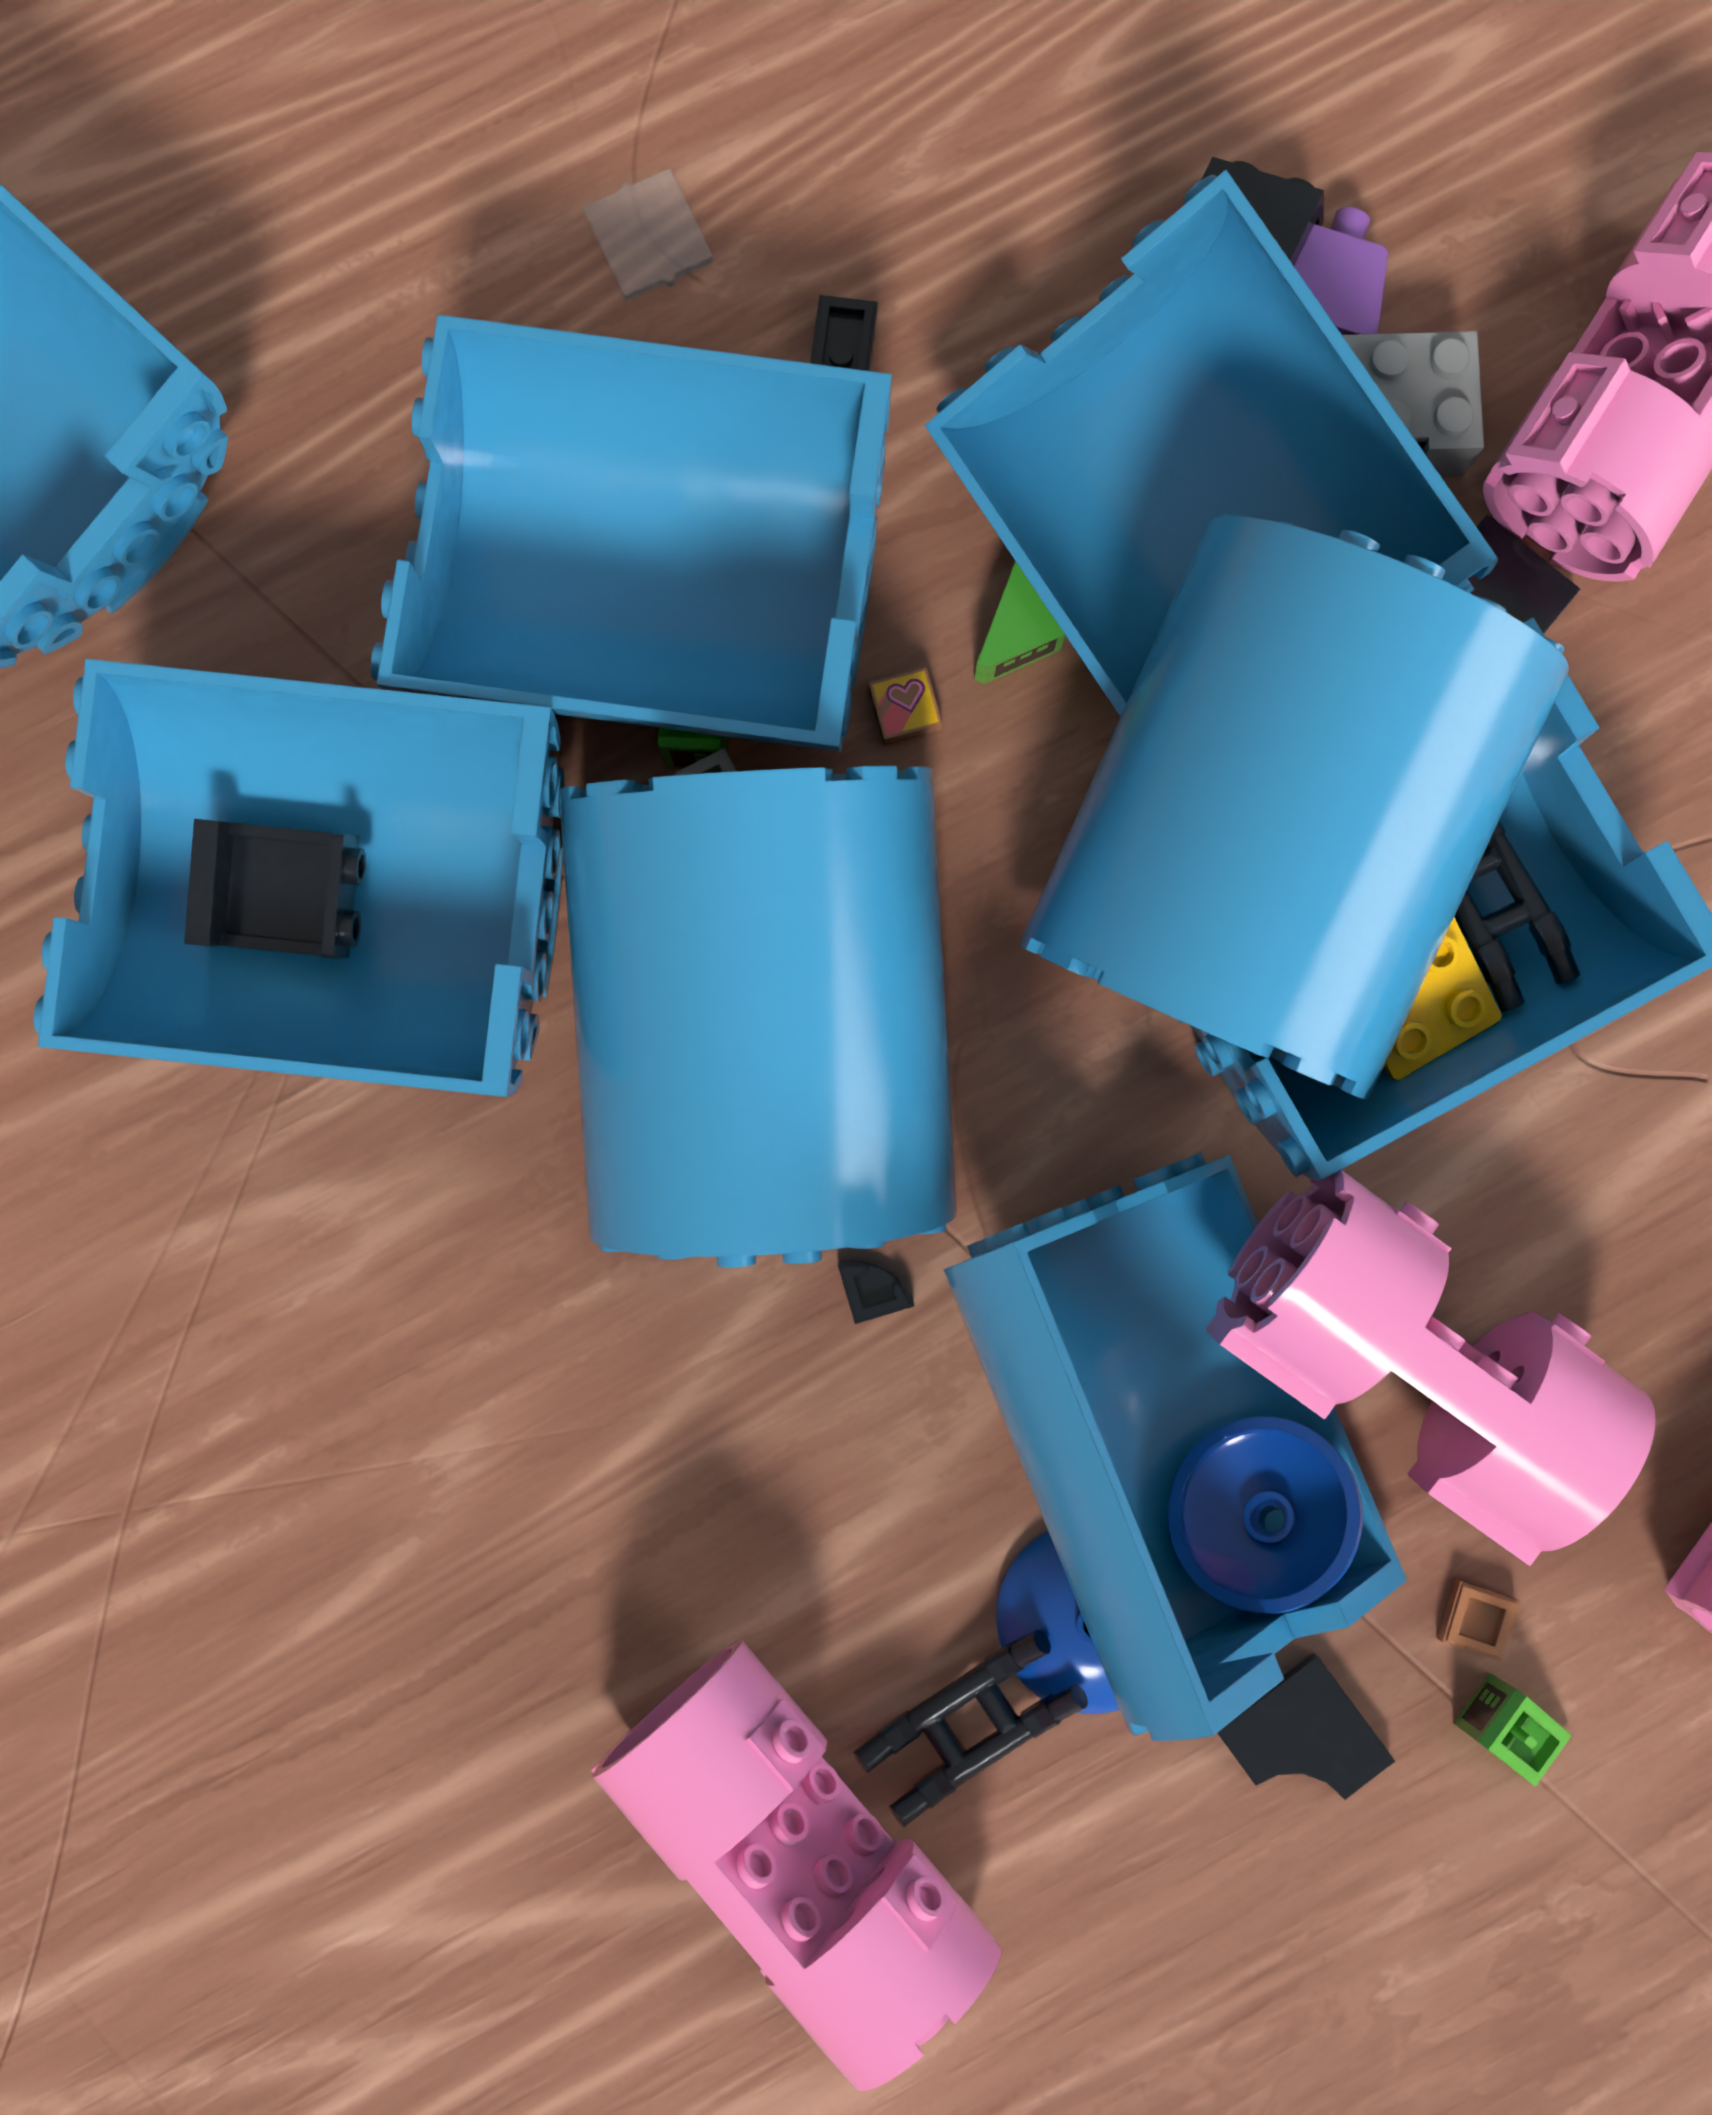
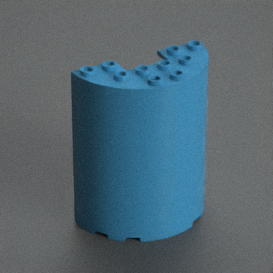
[924,170,1498,717]
[0,183,228,668]
[371,315,892,753]
[1019,513,1569,1100]
[1177,617,1712,1180]
[33,659,565,1097]
[559,766,957,1268]
[944,1152,1407,1741]

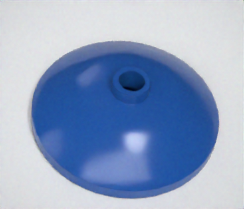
[1168,1416,1363,1614]
[996,1530,1120,1714]

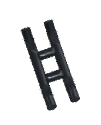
[1454,820,1581,1012]
[853,1630,1088,1828]

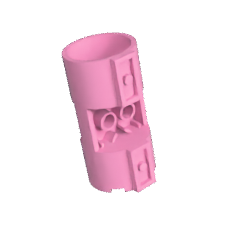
[1483,152,1712,582]
[1205,1170,1656,1566]
[591,1639,1001,2092]

